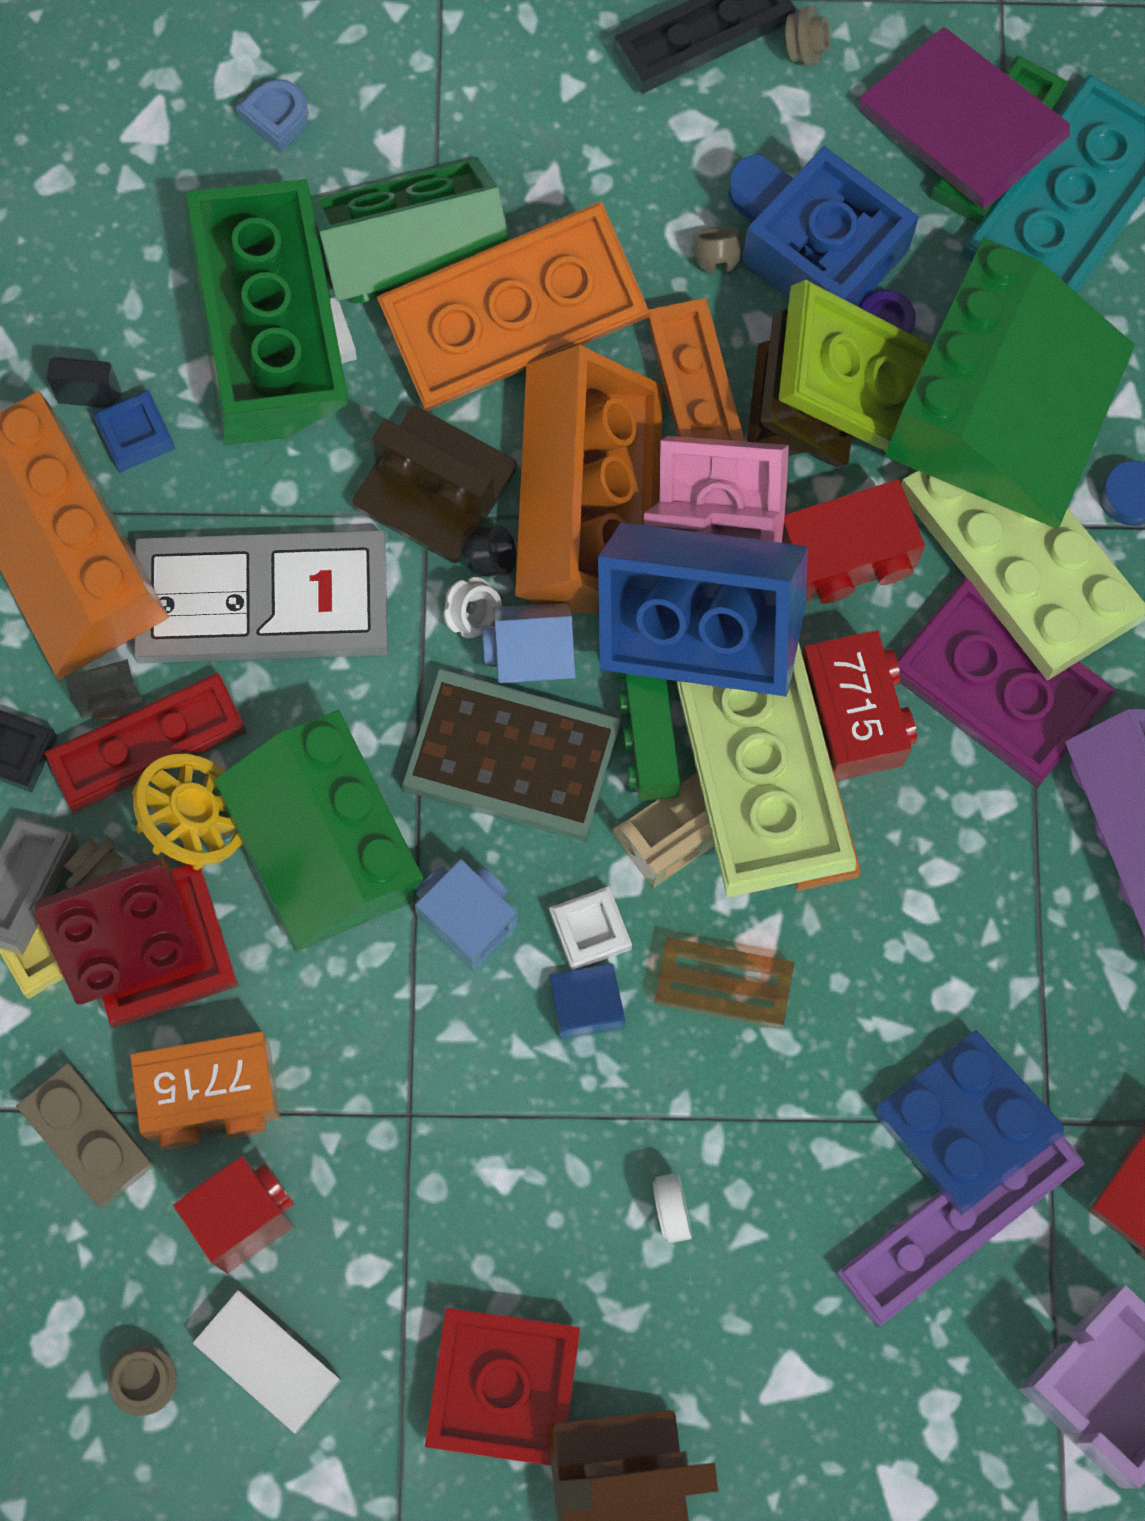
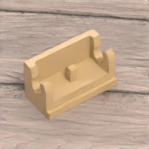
[612,773,714,889]

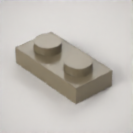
[16,1063,154,1210]

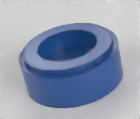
[1101,461,1145,526]

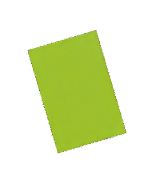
[779,280,932,452]

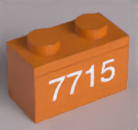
[130,1031,281,1150]

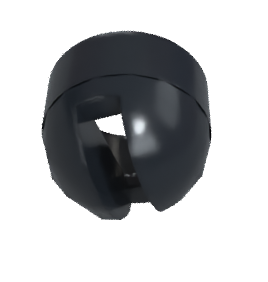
[462,525,516,577]

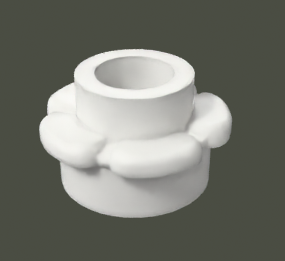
[443,577,502,639]

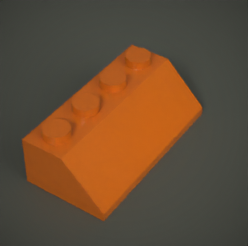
[515,344,663,614]
[0,391,169,680]

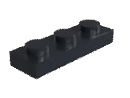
[614,0,796,94]

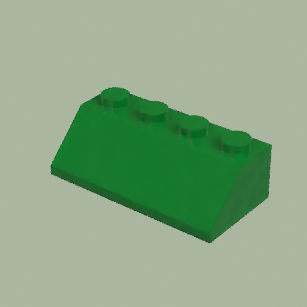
[186,179,349,446]

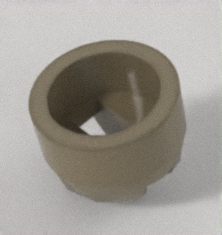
[692,227,742,275]

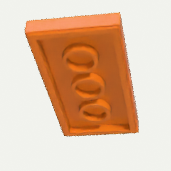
[377,201,650,412]

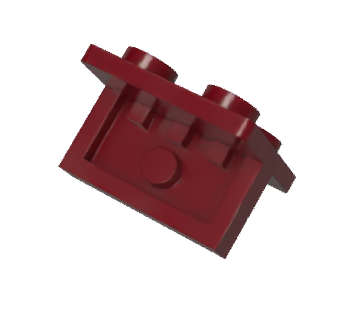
[33,856,201,1005]

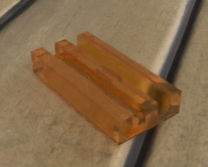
[654,937,794,1029]

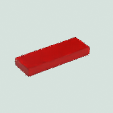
[44,672,247,813]

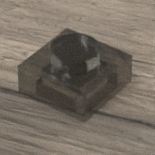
[65,659,143,720]

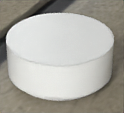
[653,1172,692,1244]

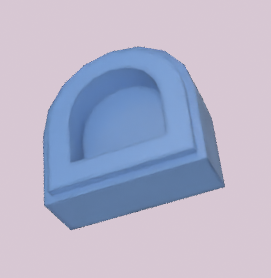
[236,79,309,152]

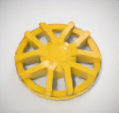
[131,754,242,870]

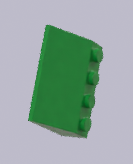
[885,237,1135,529]

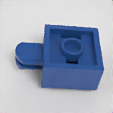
[727,146,919,306]

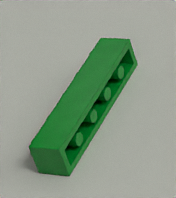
[616,672,680,801]

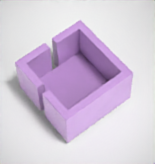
[1019,1285,1145,1489]

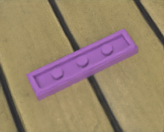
[835,1136,1086,1328]

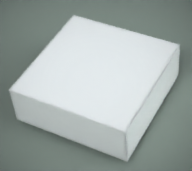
[549,886,632,971]

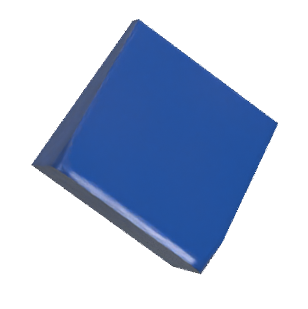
[549,964,626,1039]

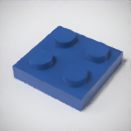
[875,1030,1064,1215]

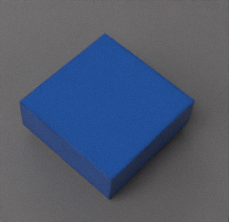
[92,389,175,473]

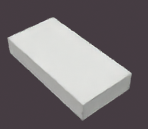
[193,1290,341,1434]

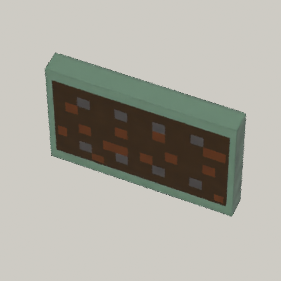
[402,669,621,842]

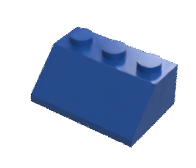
[598,522,808,697]

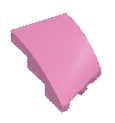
[644,436,789,543]

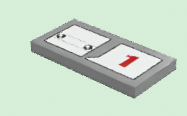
[135,531,388,664]

